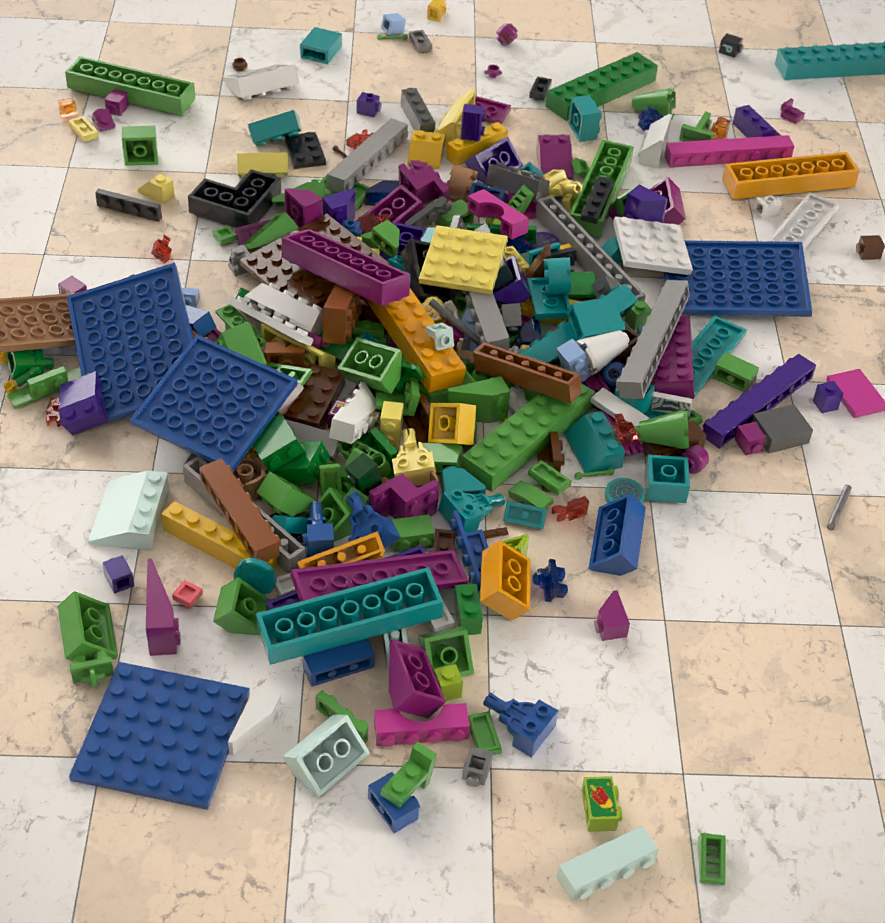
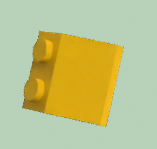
[407,130,445,169]
[428,403,476,445]

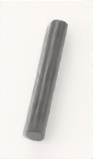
[827,484,852,530]

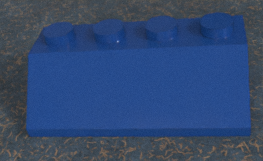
[589,493,646,576]

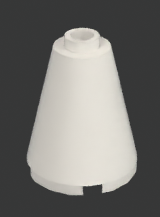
[576,330,629,376]

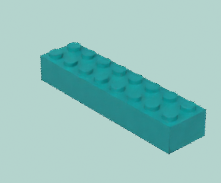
[775,42,885,80]
[518,283,638,388]
[256,567,443,665]

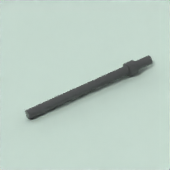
[429,299,481,346]

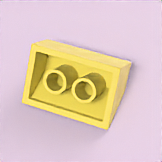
[237,152,288,178]

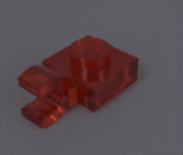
[358,212,390,234]
[151,235,172,264]
[612,413,638,443]
[551,496,589,522]

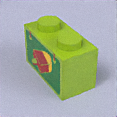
[581,776,622,832]

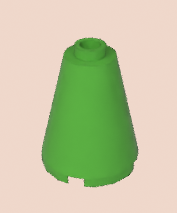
[632,88,676,120]
[636,410,689,449]

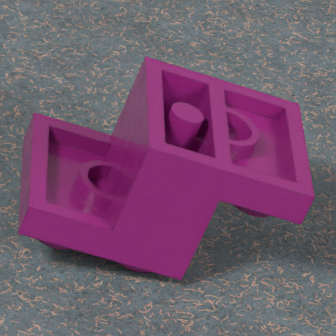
[398,163,450,205]
[369,473,439,519]

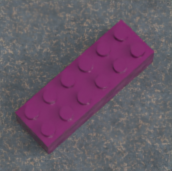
[654,316,695,399]

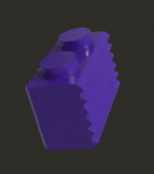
[460,104,486,142]

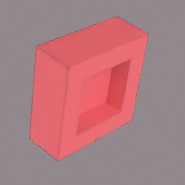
[172,580,203,609]

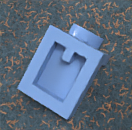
[182,288,200,308]

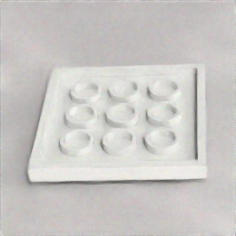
[613,217,693,275]

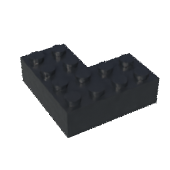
[188,169,282,228]
[401,239,462,304]

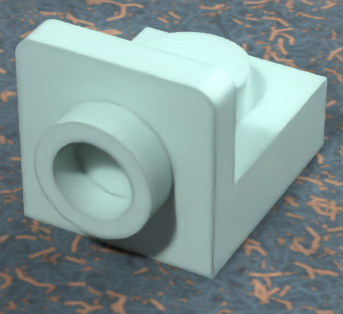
[425,323,454,350]

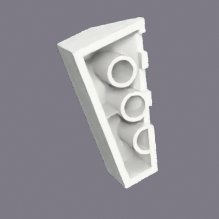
[243,283,323,335]
[329,381,381,444]

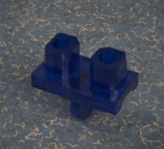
[532,559,568,602]

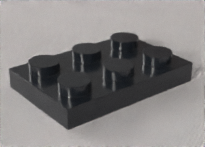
[284,132,326,169]

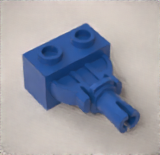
[346,492,401,549]
[303,501,334,558]
[483,692,559,758]

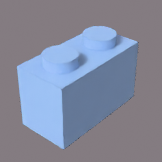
[556,339,591,382]

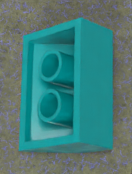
[247,110,302,146]
[564,411,625,473]

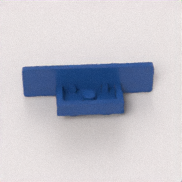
[449,510,488,591]

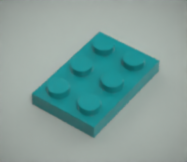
[527,277,570,319]

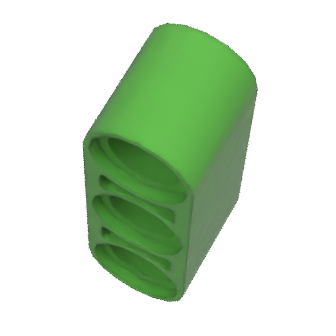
[338,440,392,478]

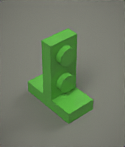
[679,111,713,142]
[318,460,342,497]
[380,742,437,808]

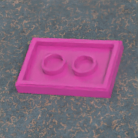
[826,368,885,418]

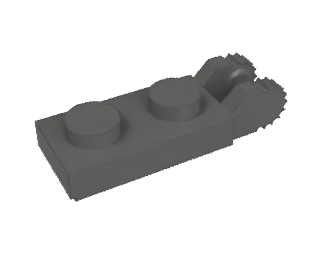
[405,197,452,228]

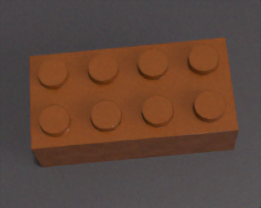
[323,284,363,345]

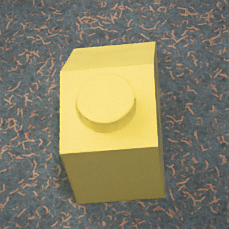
[138,173,175,204]

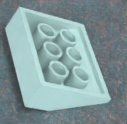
[88,470,170,551]

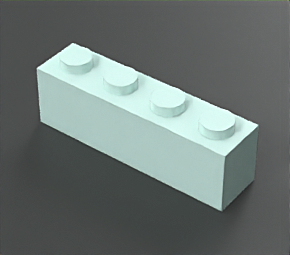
[557,826,659,902]

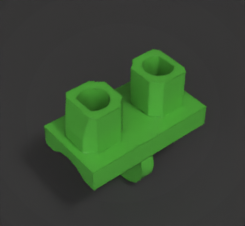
[69,650,114,688]

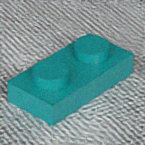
[503,501,548,529]

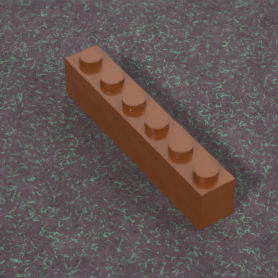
[473,342,582,404]
[199,458,281,562]

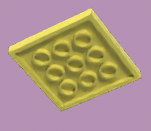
[419,225,508,295]

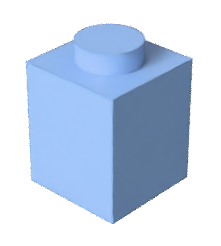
[381,13,406,35]

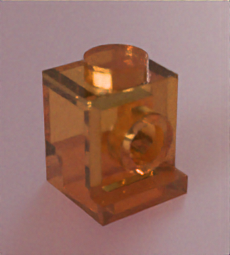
[711,117,731,140]

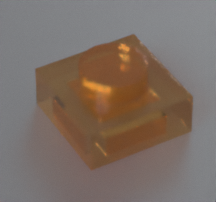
[58,97,77,117]

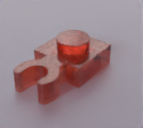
[346,129,373,150]
[46,397,62,427]

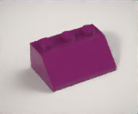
[650,177,686,225]
[284,188,323,228]

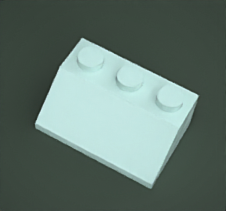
[283,714,370,797]

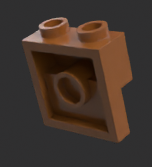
[262,342,305,368]

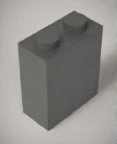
[751,404,813,454]

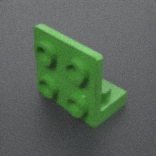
[375,377,420,416]

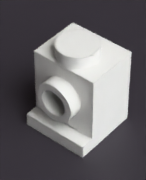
[753,195,781,220]

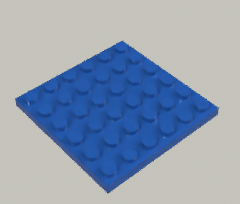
[130,335,298,472]
[69,662,250,810]

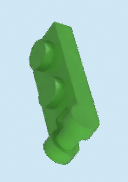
[316,690,368,743]

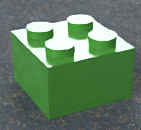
[122,125,158,166]

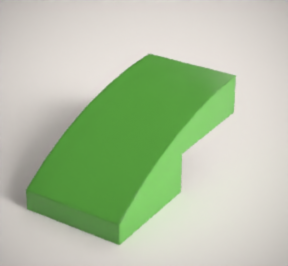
[508,480,554,509]

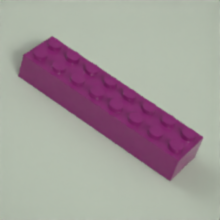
[281,229,410,306]

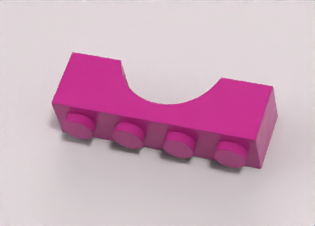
[468,189,528,239]
[374,703,470,747]

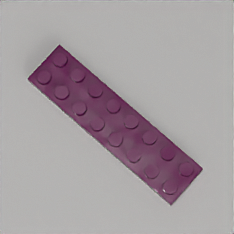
[290,550,469,602]

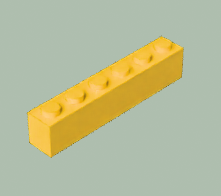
[161,501,278,573]

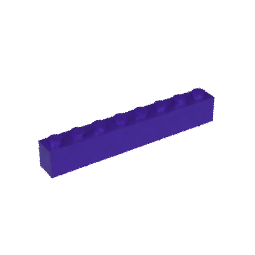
[702,353,816,449]

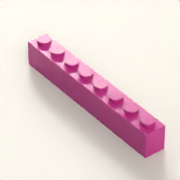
[664,135,795,168]

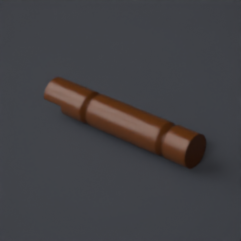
[483,527,509,539]

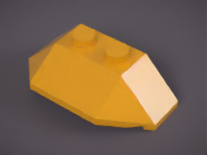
[297,531,385,569]

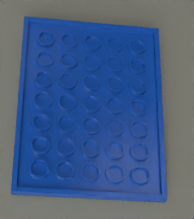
[664,240,812,317]
[67,262,193,426]

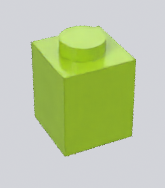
[434,664,463,701]

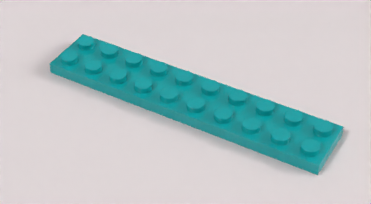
[643,315,747,419]

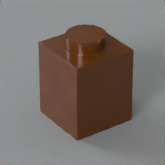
[856,235,885,260]

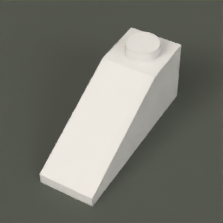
[228,686,284,756]

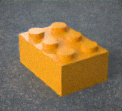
[480,540,531,621]

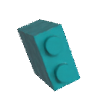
[300,27,342,64]
[567,297,625,341]

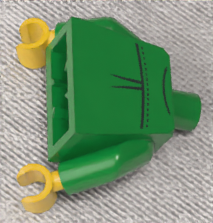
[0,349,55,394]

